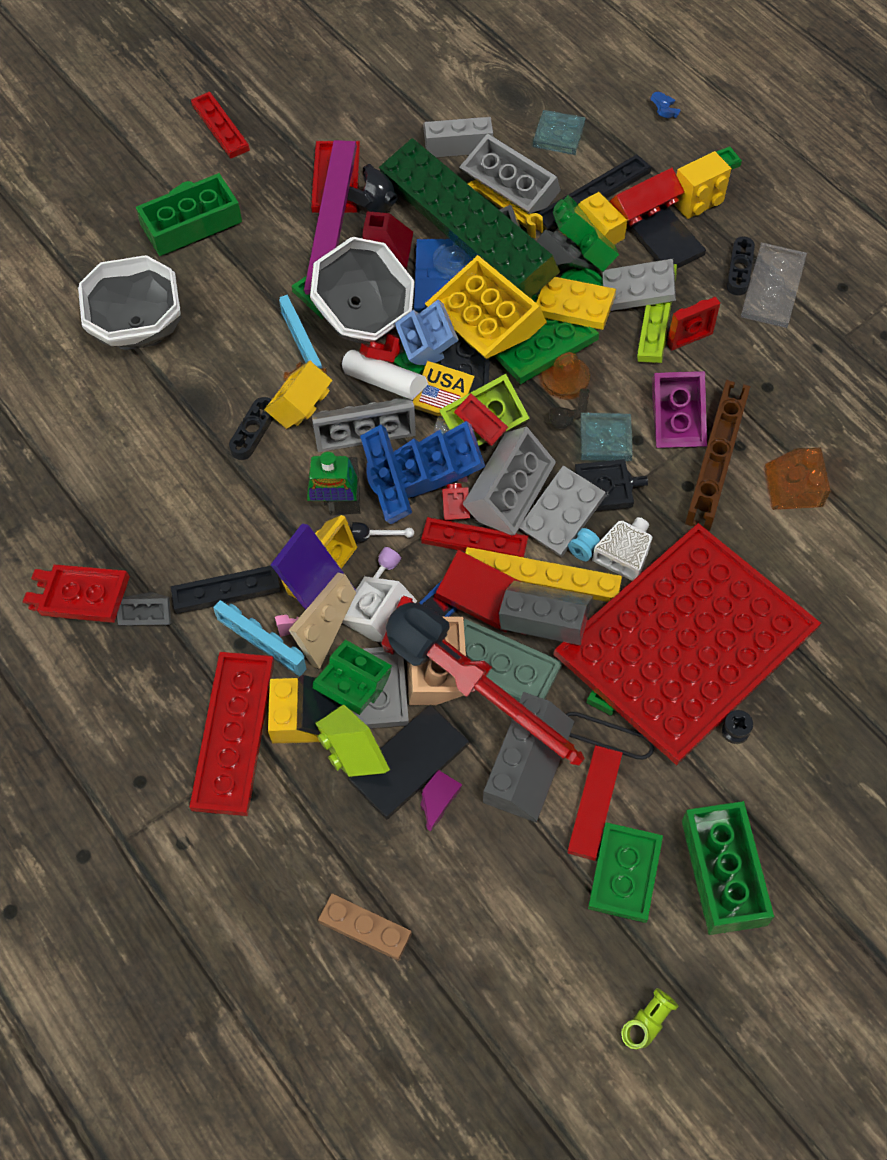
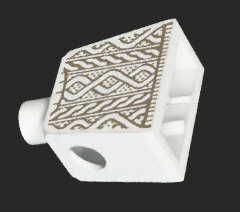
[592,517,652,581]

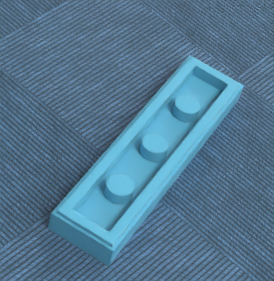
[279,295,323,371]

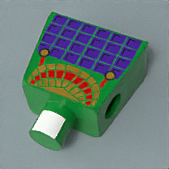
[307,452,358,501]

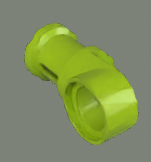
[621,988,679,1049]

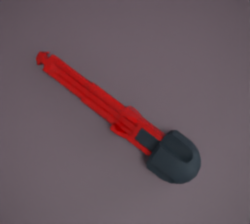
[386,603,585,766]

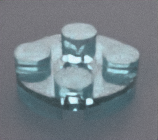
[433,242,473,280]

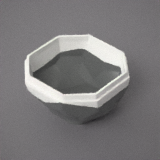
[310,237,414,343]
[78,255,181,350]

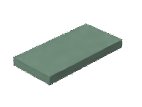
[464,619,562,701]

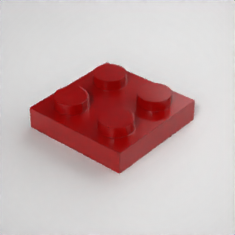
[667,296,721,351]

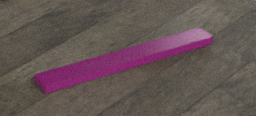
[304,140,357,295]

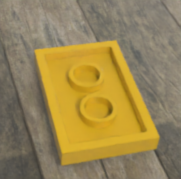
[536,277,616,330]

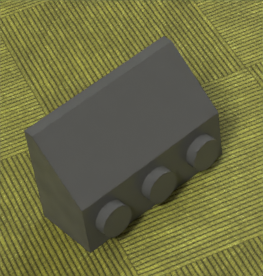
[499,580,593,645]

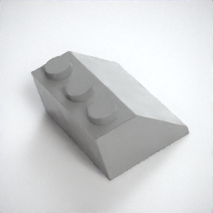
[423,117,493,157]

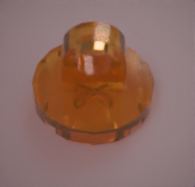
[541,352,590,400]

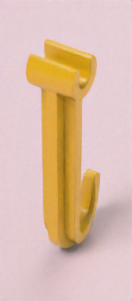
[468,180,543,238]

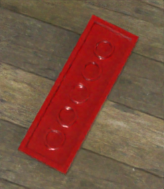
[190,652,274,816]

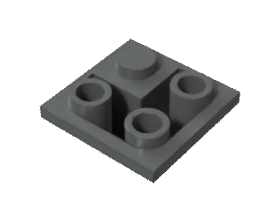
[537,230,597,270]

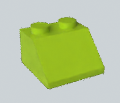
[316,705,390,777]

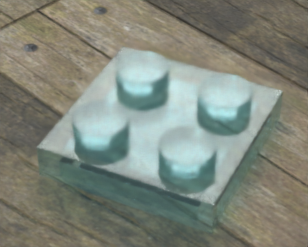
[533,110,586,155]
[580,413,633,461]

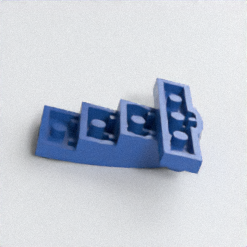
[360,421,485,524]

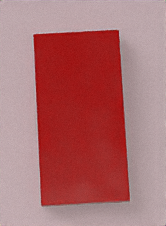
[311,141,360,213]

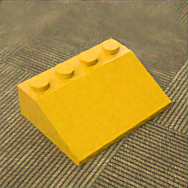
[425,255,547,359]

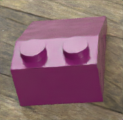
[652,371,707,448]

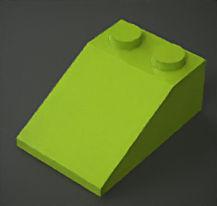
[439,374,530,446]

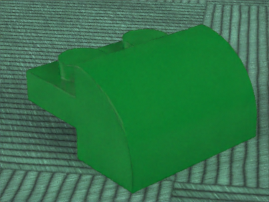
[313,639,392,715]

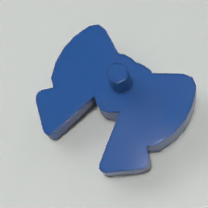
[650,92,681,118]

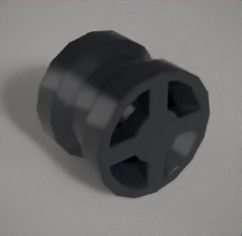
[722,710,753,744]

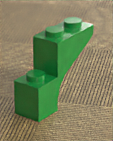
[553,195,619,272]

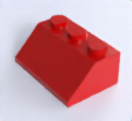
[609,168,685,226]

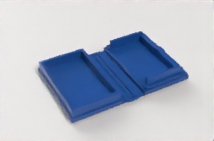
[414,239,473,313]

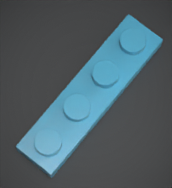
[213,600,306,677]

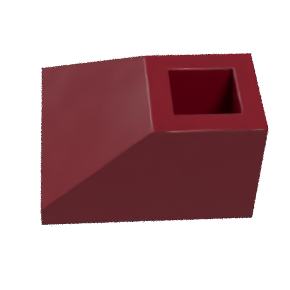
[363,211,413,270]

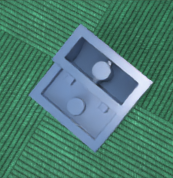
[395,300,458,365]

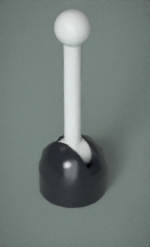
[352,522,414,543]

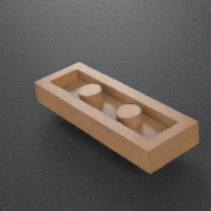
[318,894,412,961]

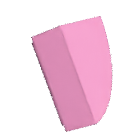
[275,615,299,637]

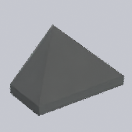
[117,592,171,625]

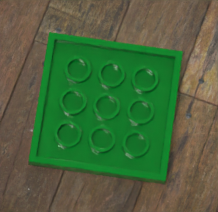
[494,288,599,384]

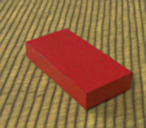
[454,393,508,447]

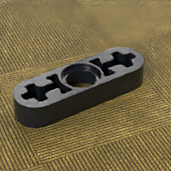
[727,236,755,296]
[229,397,274,460]

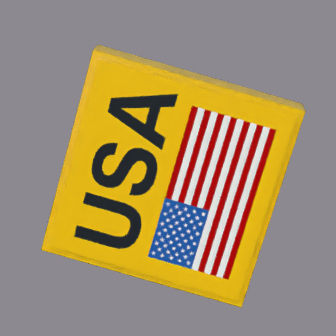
[413,361,474,418]

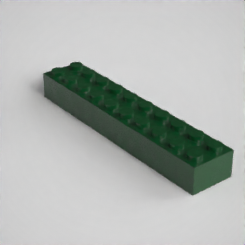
[379,138,560,298]

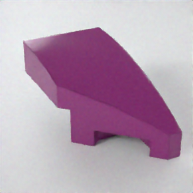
[420,770,462,831]

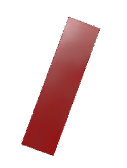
[191,92,250,159]
[421,517,528,558]
[567,745,623,861]

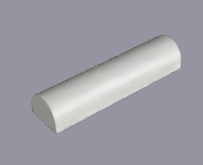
[342,350,428,400]

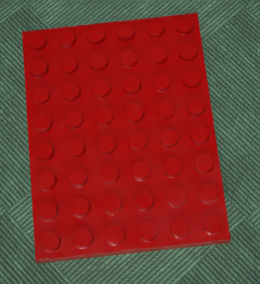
[553,523,821,765]

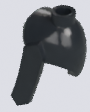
[347,164,398,213]

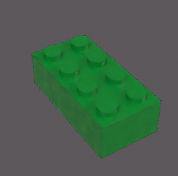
[136,173,242,256]
[682,801,774,935]

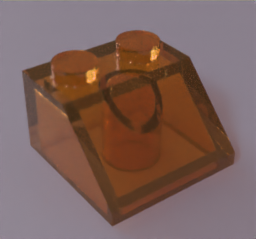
[764,447,831,510]

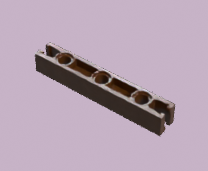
[685,380,750,531]

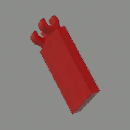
[434,550,526,635]
[22,564,130,623]

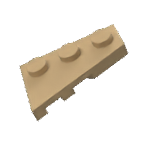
[289,573,356,669]

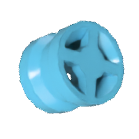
[568,528,600,561]

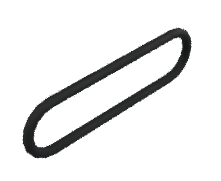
[566,712,654,760]

